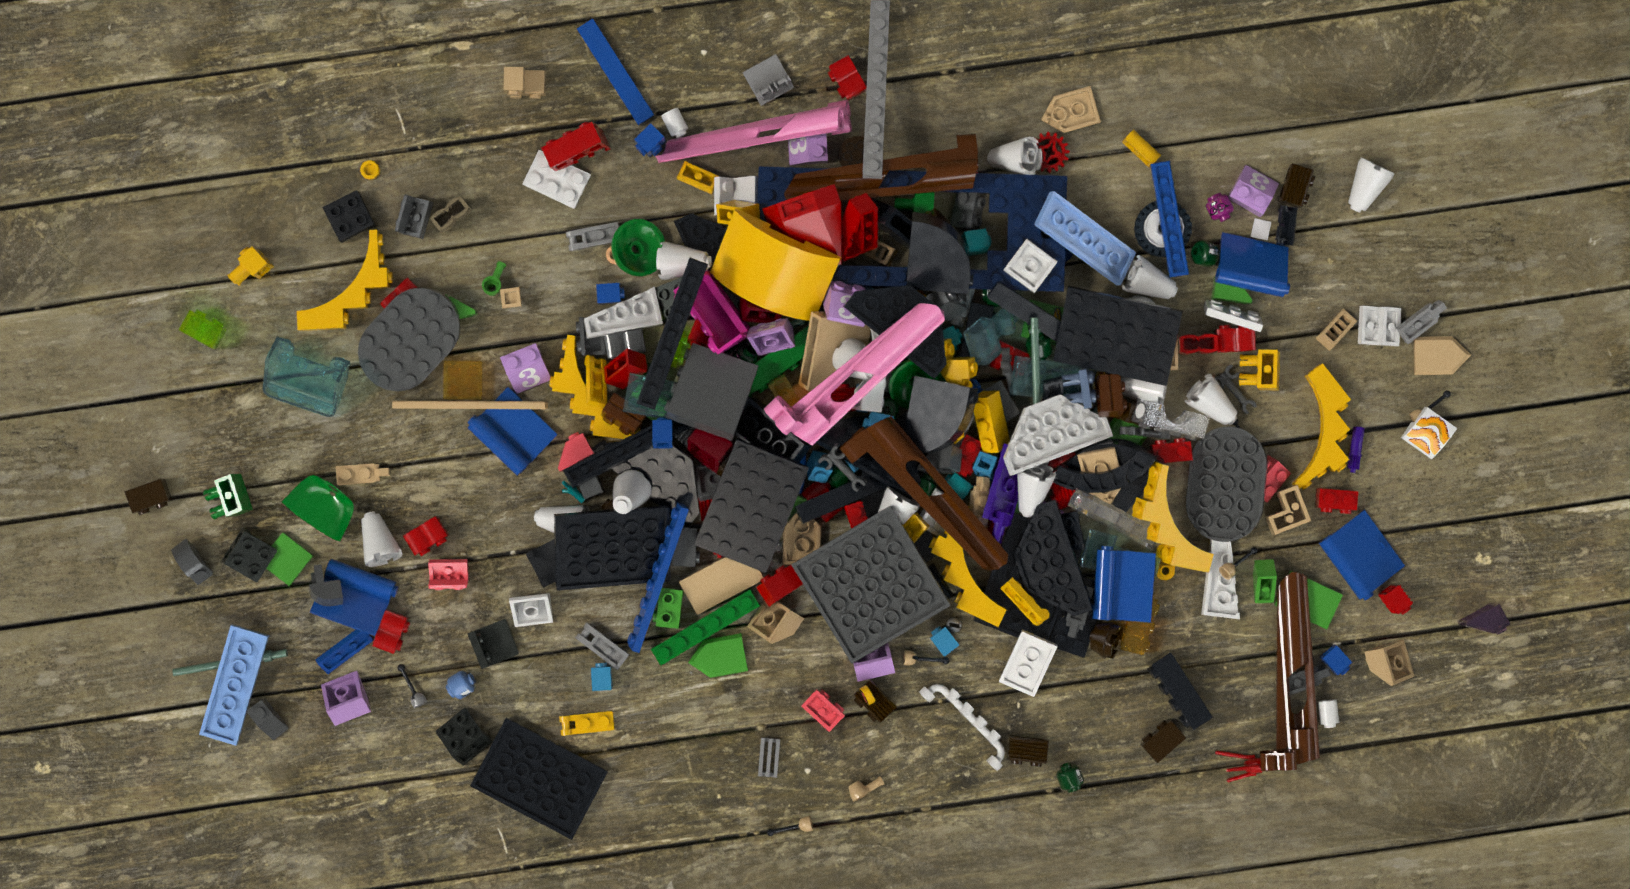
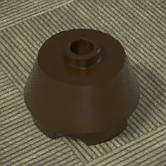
[1089,622,1123,659]

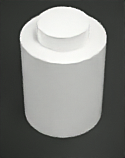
[661,108,688,138]
[1317,699,1339,728]

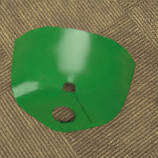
[282,475,354,542]

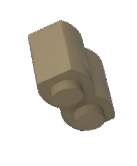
[430,196,472,233]

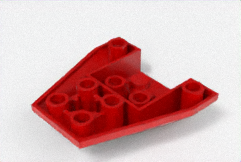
[762,184,842,265]

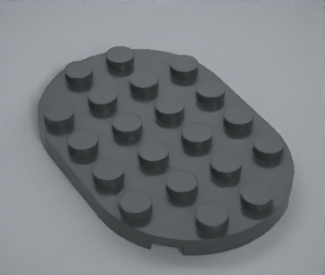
[358,287,460,391]
[1186,427,1268,542]

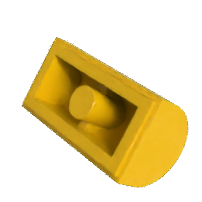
[1122,129,1161,167]
[677,161,720,195]

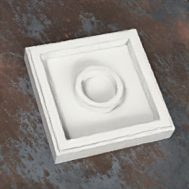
[1003,239,1057,293]

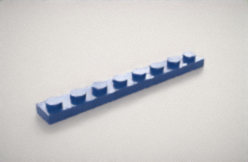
[628,502,689,653]

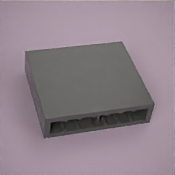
[664,343,758,441]

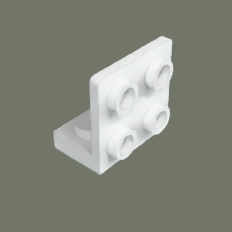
[714,176,758,216]

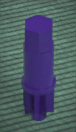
[1347,427,1365,473]

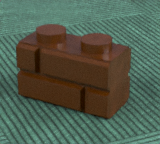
[1095,374,1127,417]
[601,393,647,435]

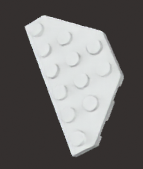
[1003,395,1113,476]

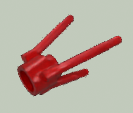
[1215,751,1262,782]

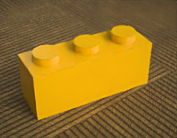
[974,390,1010,453]

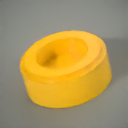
[360,160,380,180]
[860,685,875,705]

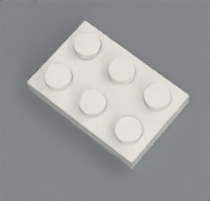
[523,150,591,210]
[1204,299,1263,332]
[999,629,1058,697]

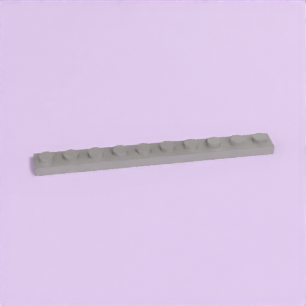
[863,0,890,179]

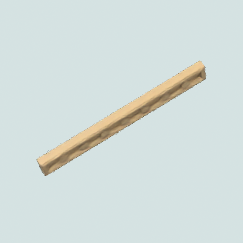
[392,400,548,409]

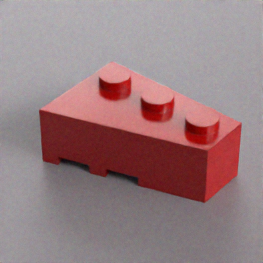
[541,122,611,171]
[841,193,878,261]

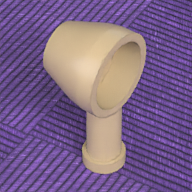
[848,776,884,802]

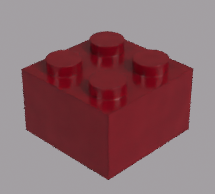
[687,428,733,475]

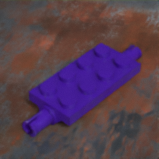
[982,443,1018,543]

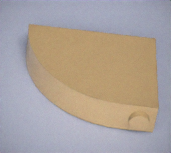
[798,311,871,391]

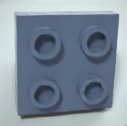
[1062,367,1097,409]

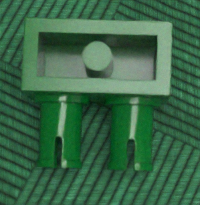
[894,192,935,214]
[203,474,253,520]

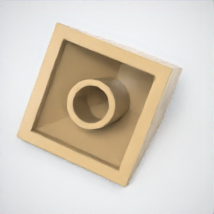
[747,600,804,644]
[1364,639,1414,686]

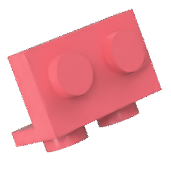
[1264,455,1291,503]
[428,559,469,590]
[801,689,845,732]

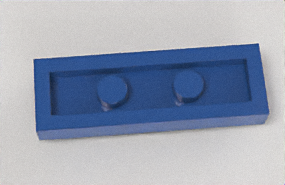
[315,630,374,674]

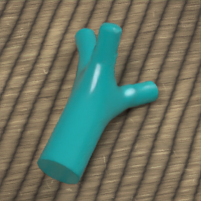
[562,481,585,503]

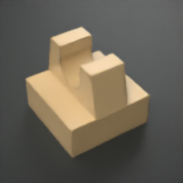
[500,287,522,309]

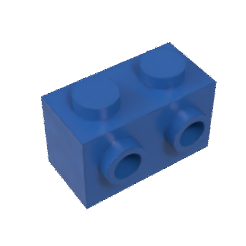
[634,123,666,157]

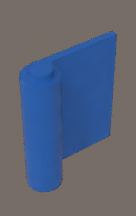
[1215,232,1290,298]
[467,387,558,476]
[1319,510,1405,601]
[1092,546,1156,623]
[310,559,399,636]

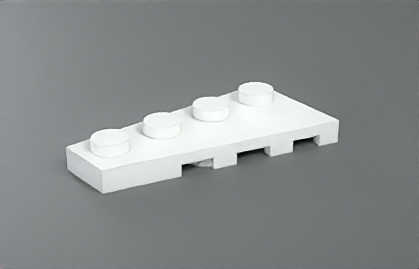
[583,287,663,339]
[1201,539,1240,619]

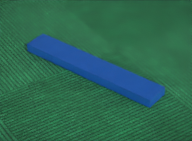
[577,19,654,126]
[1150,161,1189,278]

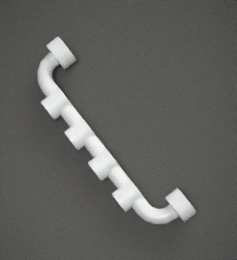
[919,684,1005,771]

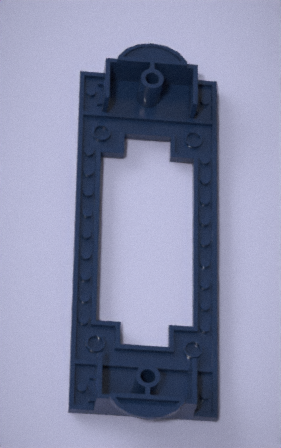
[758,166,1073,292]

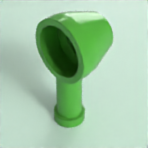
[482,261,506,296]

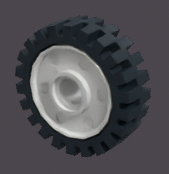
[1134,201,1192,257]

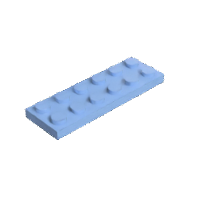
[1034,191,1136,286]
[199,624,269,746]

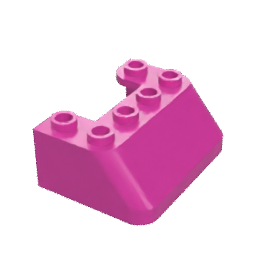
[673,270,750,354]

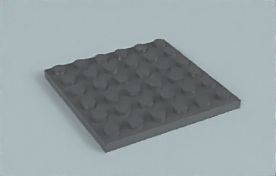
[791,505,951,664]

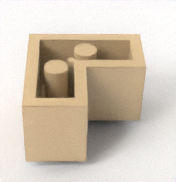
[503,67,546,99]
[1265,485,1311,535]

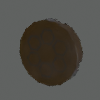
[838,136,864,167]

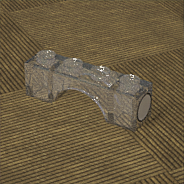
[1132,398,1210,441]

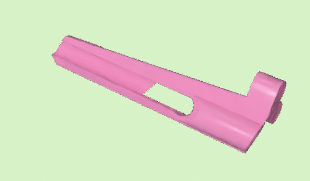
[655,100,852,163]
[764,303,945,446]

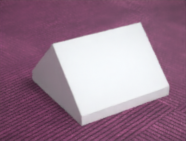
[509,593,553,627]

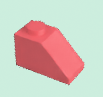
[558,432,595,472]

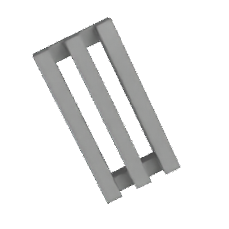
[758,737,780,778]

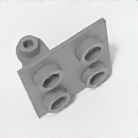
[743,54,794,106]

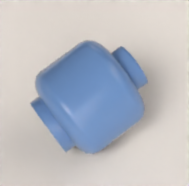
[446,671,476,699]

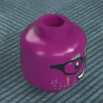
[1205,192,1234,222]

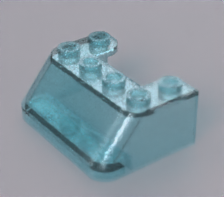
[262,336,350,417]

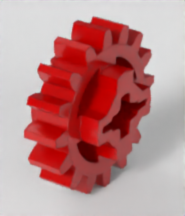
[1034,132,1070,174]

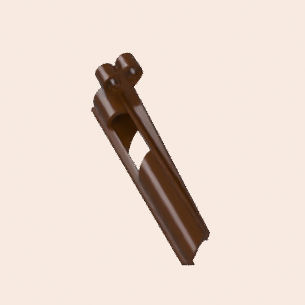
[784,133,979,200]
[839,416,1008,570]
[1260,572,1320,771]

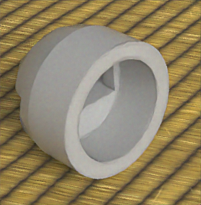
[946,617,962,633]

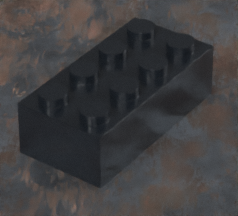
[735,397,812,463]
[1147,650,1213,730]

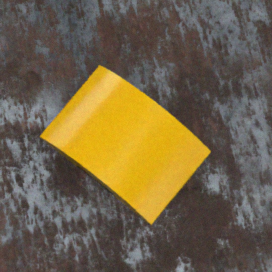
[710,208,841,321]

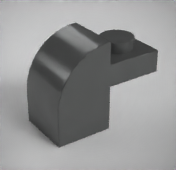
[171,538,213,585]
[309,564,343,606]

